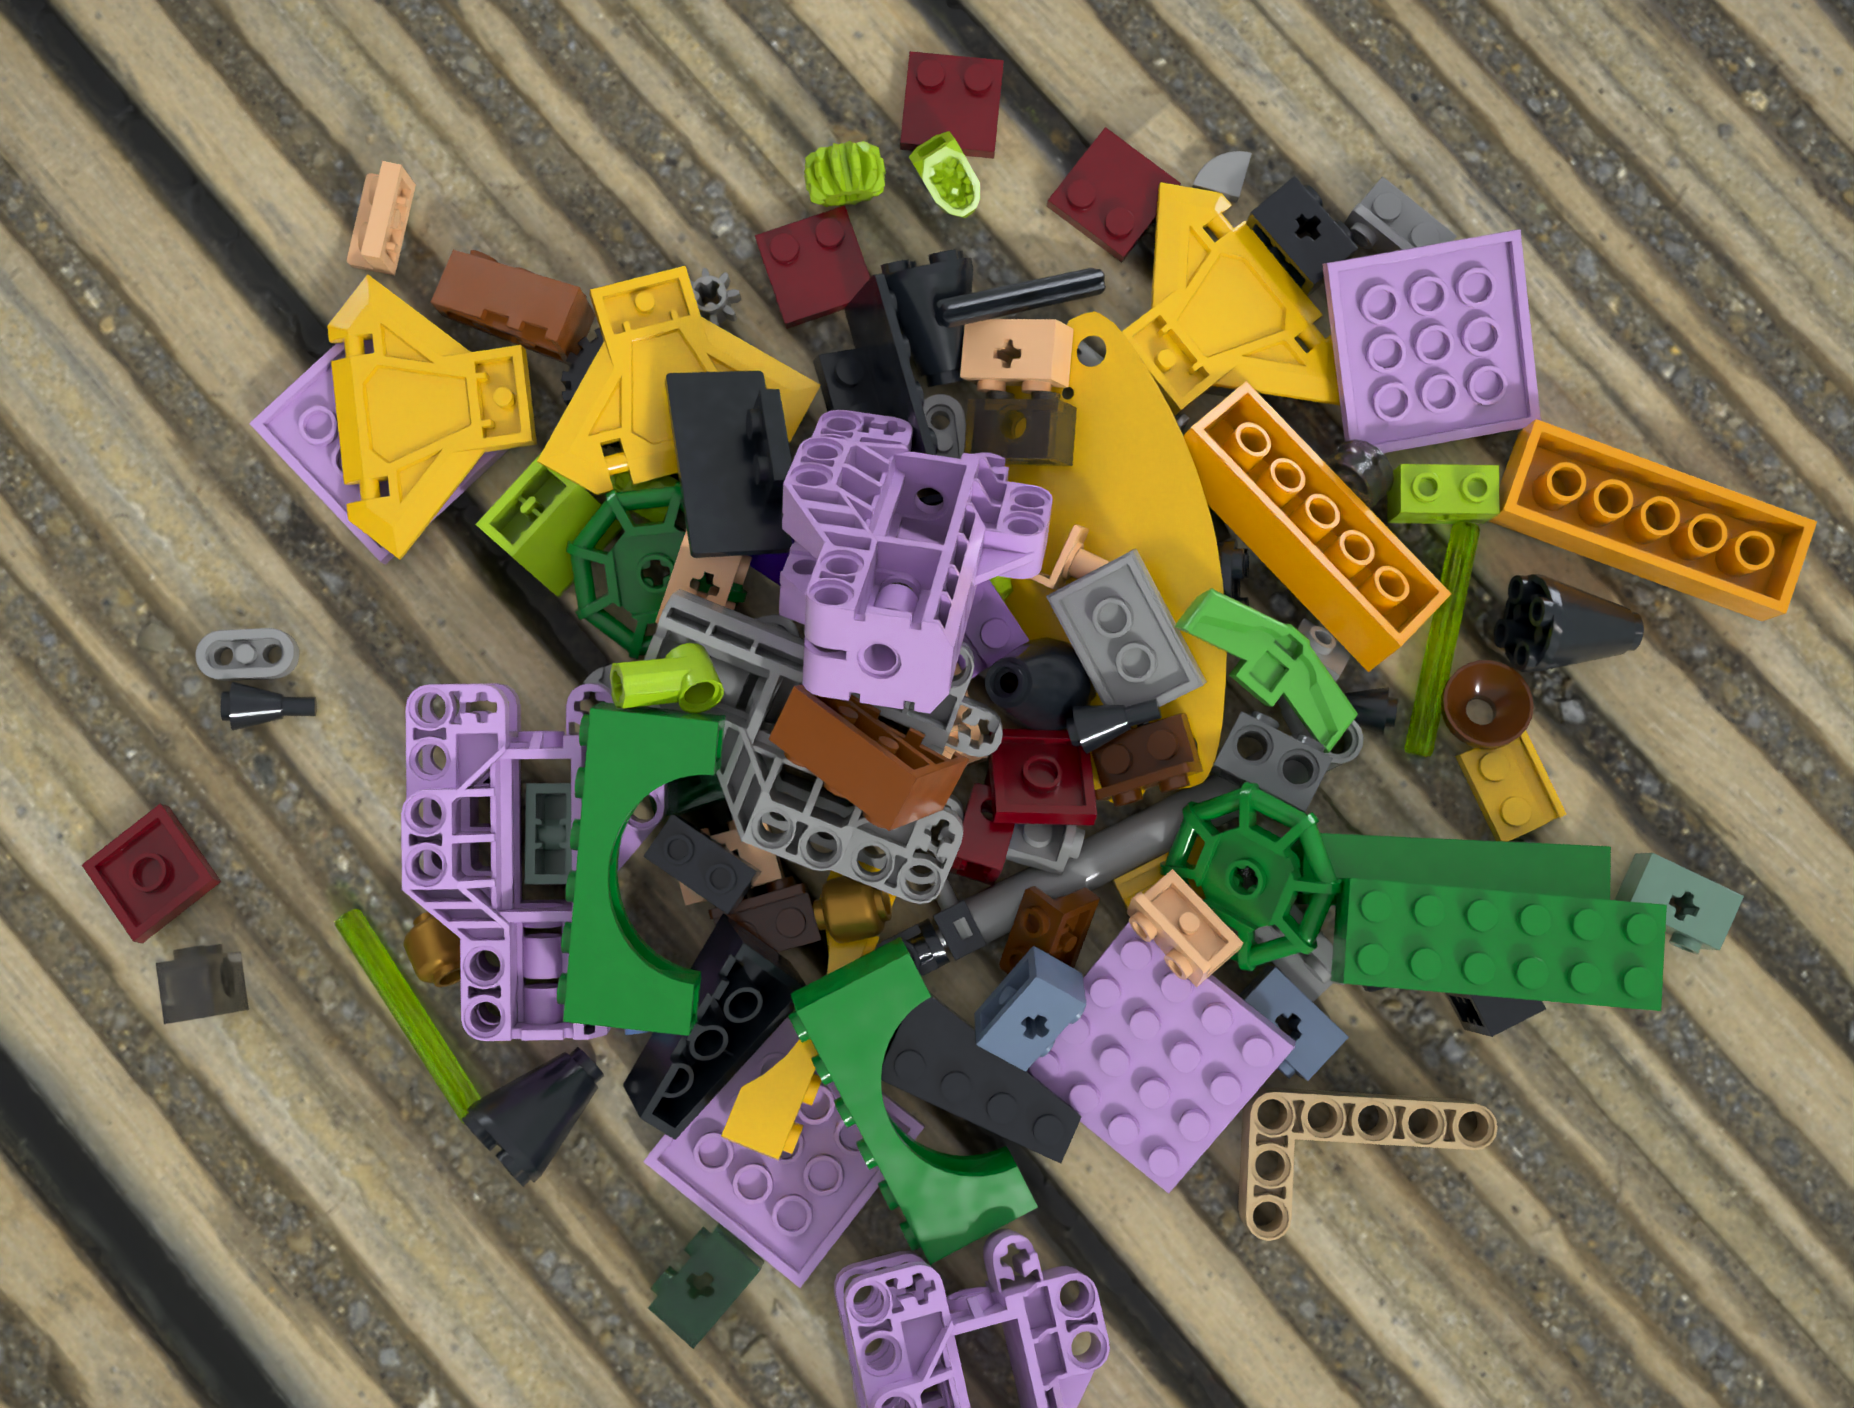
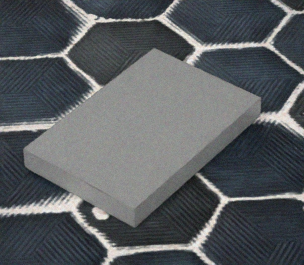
[1046,548,1207,707]

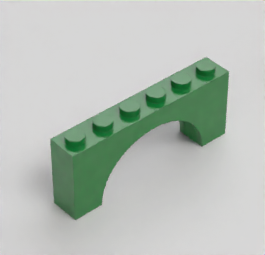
[557,702,726,1036]
[788,937,1038,1265]

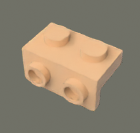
[1126,869,1243,988]

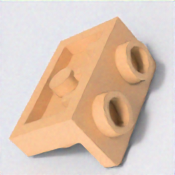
[347,161,416,276]

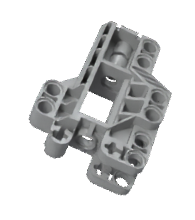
[642,589,1003,904]

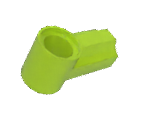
[609,643,724,713]

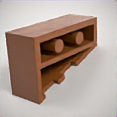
[431,249,596,365]
[769,684,970,831]

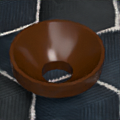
[1441,660,1534,749]

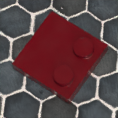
[900,51,1004,159]
[1047,127,1181,263]
[755,205,870,329]
[988,729,1097,825]
[82,803,221,944]

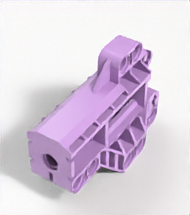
[779,410,1053,714]
[401,683,668,1041]
[834,1229,1110,1408]

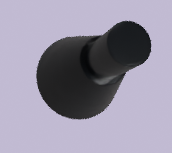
[220,682,317,731]
[1344,687,1398,736]
[1066,699,1162,754]

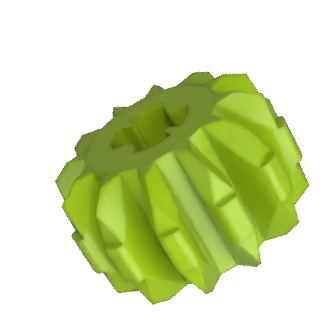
[804,141,886,207]

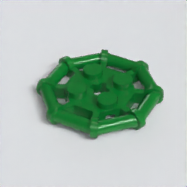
[566,482,748,660]
[1160,782,1342,971]

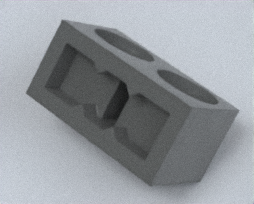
[1210,711,1333,813]

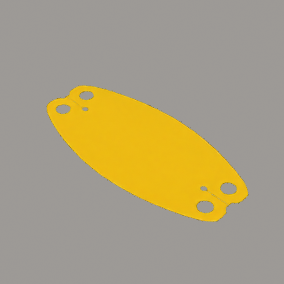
[989,311,1227,803]

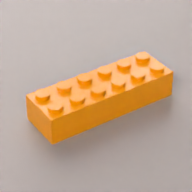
[1183,381,1451,672]
[1489,419,1817,621]

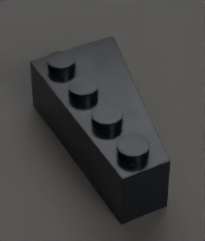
[623,913,806,1140]
[881,990,1082,1164]

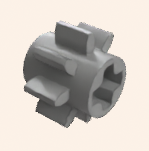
[690,268,741,327]

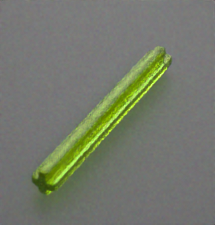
[1404,521,1480,758]
[335,909,481,1125]

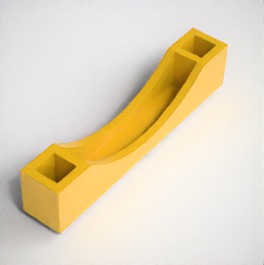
[721,861,896,1161]

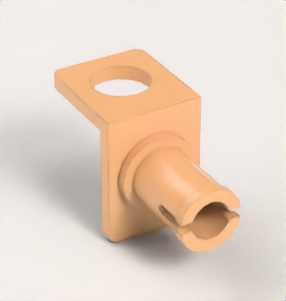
[1030,524,1110,589]

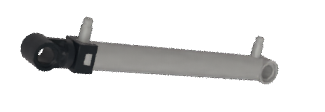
[875,695,1364,977]

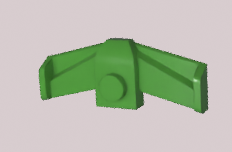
[1175,588,1358,753]

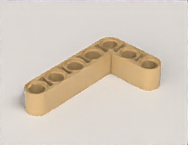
[1238,1087,1498,1241]

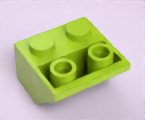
[475,452,623,598]

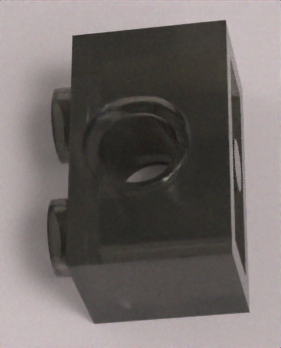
[964,391,1077,466]
[156,944,249,1025]

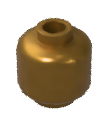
[813,876,892,943]
[403,912,461,987]

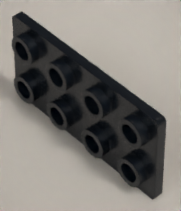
[813,273,938,455]
[665,371,792,558]

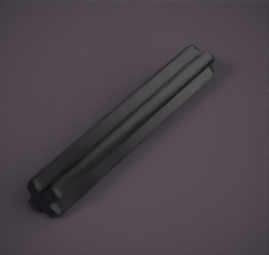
[934,268,1106,328]

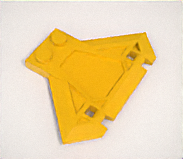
[1122,182,1340,416]
[537,266,821,495]
[327,274,537,560]

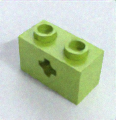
[1387,464,1500,524]

